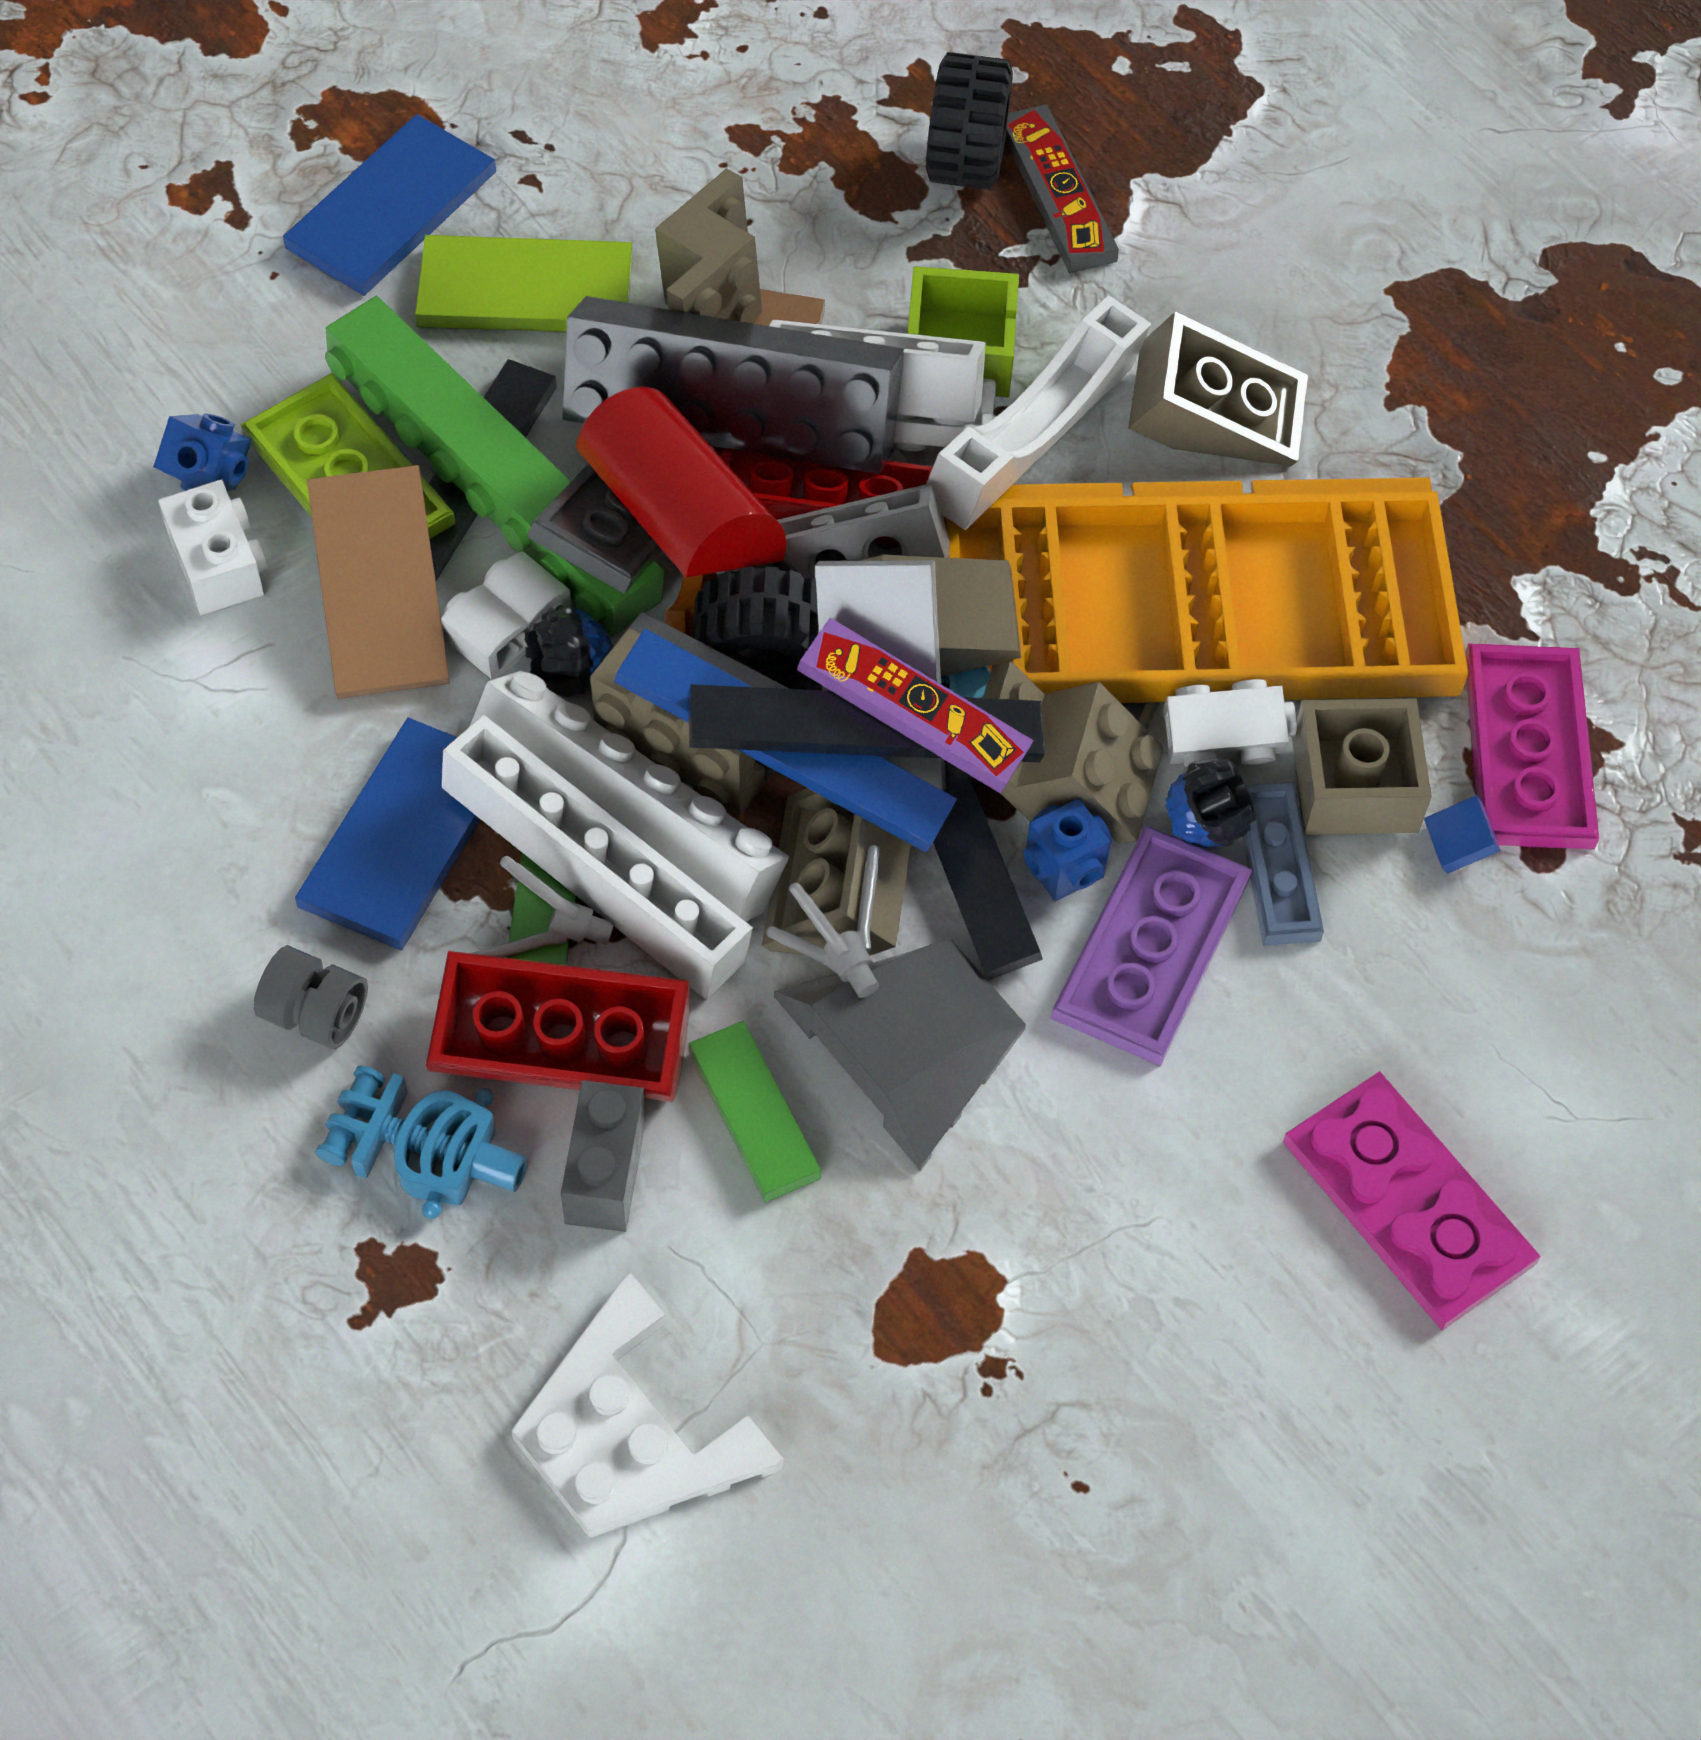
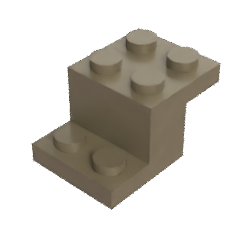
[655,168,762,323]
[983,661,1163,844]

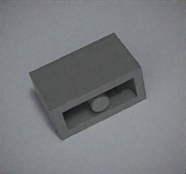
[560,1080,646,1232]

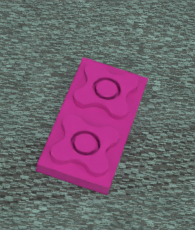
[1283,1071,1541,1331]

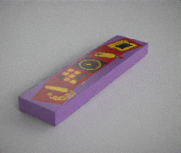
[797,618,1034,794]

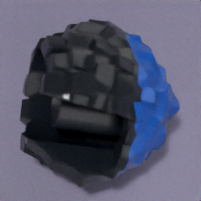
[524,605,614,699]
[1165,758,1257,848]

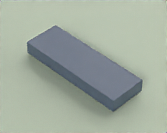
[1243,782,1324,946]

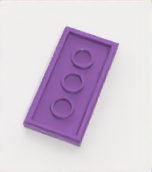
[1051,825,1253,1066]

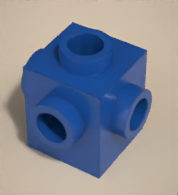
[153,413,252,491]
[1023,798,1112,902]

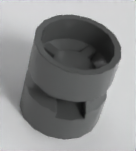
[253,945,368,1050]

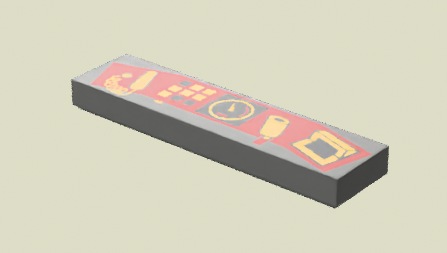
[1005,104,1119,274]

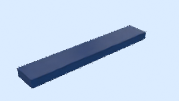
[614,628,957,853]

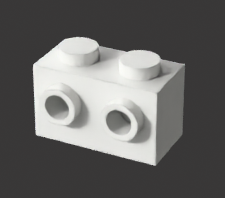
[158,479,268,616]

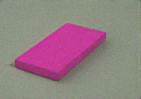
[1465,643,1599,849]

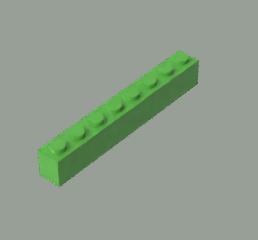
[325,295,664,637]

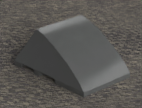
[774,940,1026,1171]

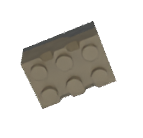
[590,612,789,818]

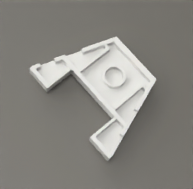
[511,1273,784,1538]

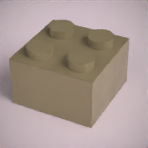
[1292,698,1432,835]

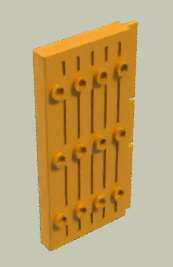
[943,477,1468,703]

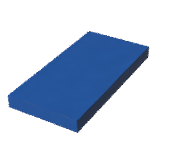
[283,114,496,296]
[295,717,481,951]

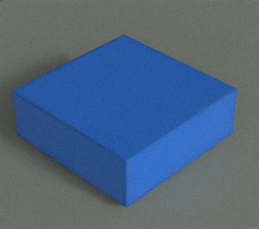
[1424,795,1501,874]

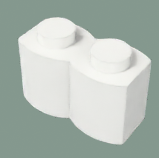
[441,551,572,679]

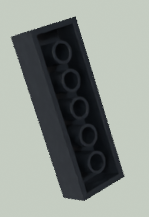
[562,296,904,474]

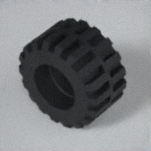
[926,52,1013,190]
[692,566,822,690]

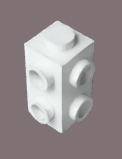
[1163,679,1297,770]

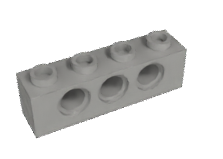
[717,483,950,581]

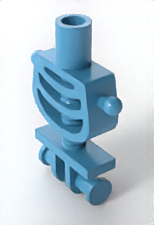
[315,1066,528,1219]

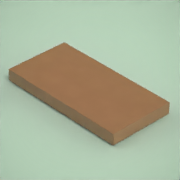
[307,465,450,699]

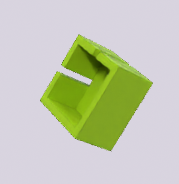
[907,266,1019,398]

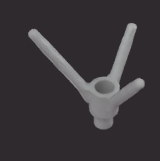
[766,845,880,998]
[471,856,614,958]

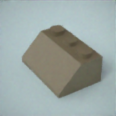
[762,788,911,956]

